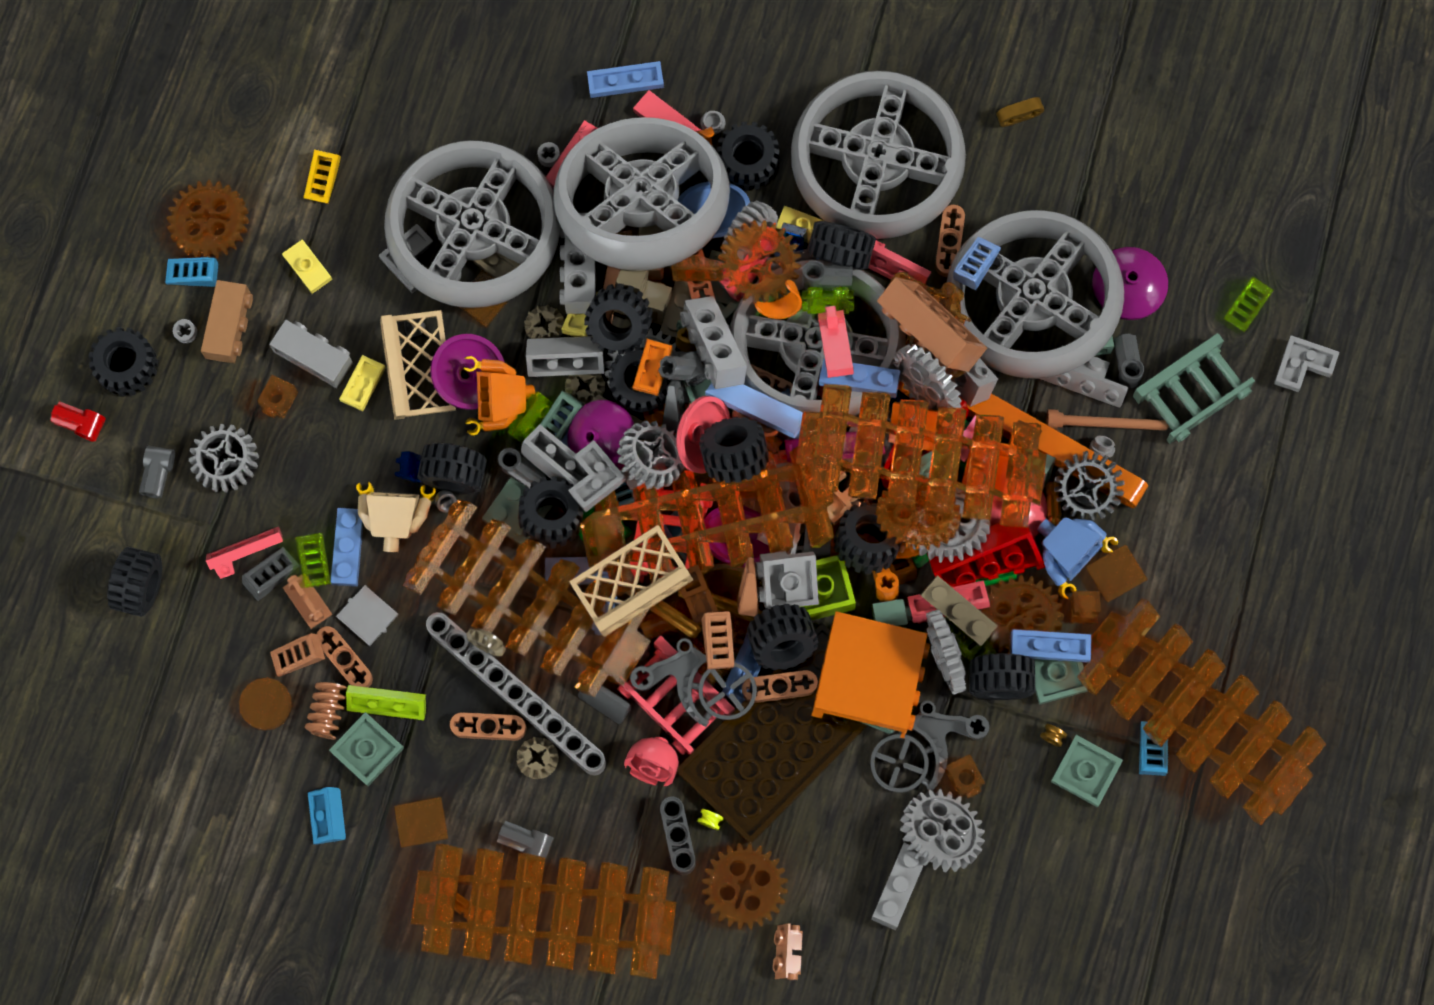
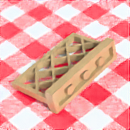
[380,310,456,420]
[569,525,693,637]

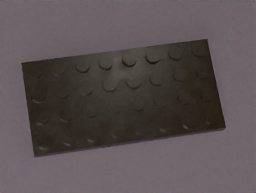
[676,623,868,845]

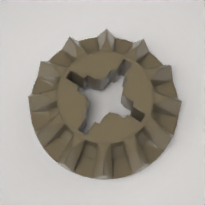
[524,305,564,339]
[565,374,605,405]
[466,628,506,656]
[516,737,559,779]

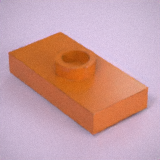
[633,339,672,396]

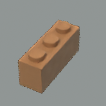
[201,280,253,364]

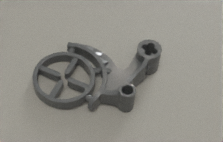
[630,638,757,727]
[870,700,989,793]

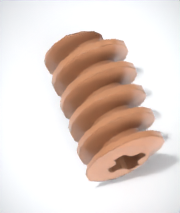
[305,682,347,740]

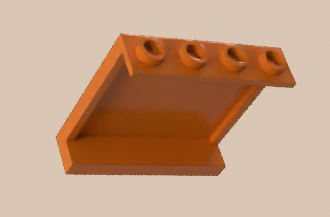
[811,611,930,738]

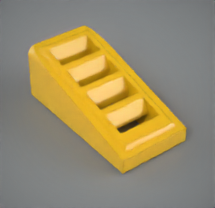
[304,150,341,204]

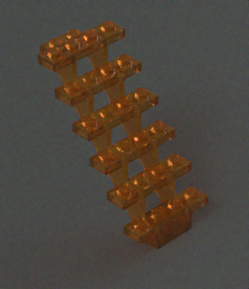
[796,384,1047,528]
[580,442,834,596]
[402,499,651,697]
[1077,598,1326,825]
[411,844,676,979]

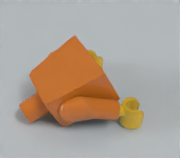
[464,356,536,435]

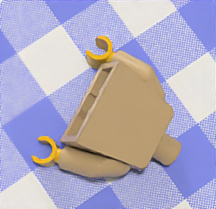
[356,482,436,552]

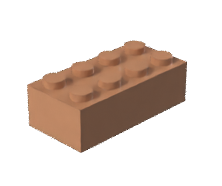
[877,277,987,372]

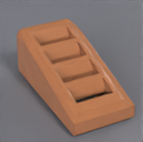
[737,557,759,617]
[701,612,734,669]
[270,633,325,677]

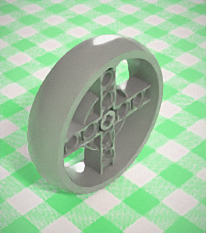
[791,70,966,239]
[554,117,730,271]
[384,140,561,308]
[945,210,1124,379]
[730,259,906,427]

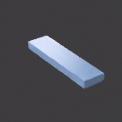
[705,383,808,439]

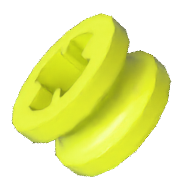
[697,809,723,830]

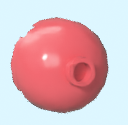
[624,737,679,786]

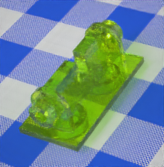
[802,287,854,314]
[508,391,554,443]

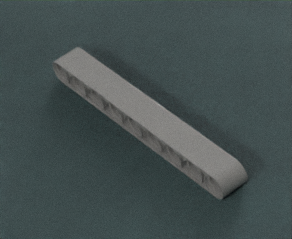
[426,612,606,776]

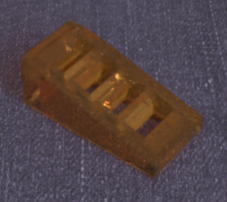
[671,255,724,281]

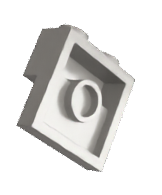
[755,551,819,609]

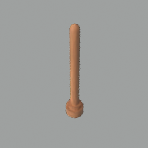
[1046,409,1169,430]

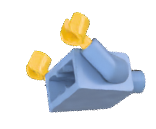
[1037,517,1118,599]

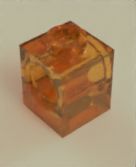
[257,375,298,419]
[945,754,985,798]

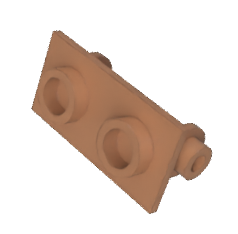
[282,573,333,629]
[773,924,803,980]

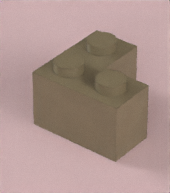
[614,269,672,325]

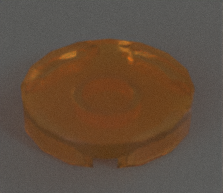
[239,678,292,731]

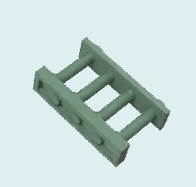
[1133,333,1255,444]

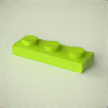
[346,685,426,720]

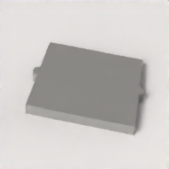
[336,585,398,646]

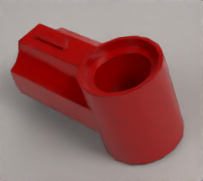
[50,401,106,442]

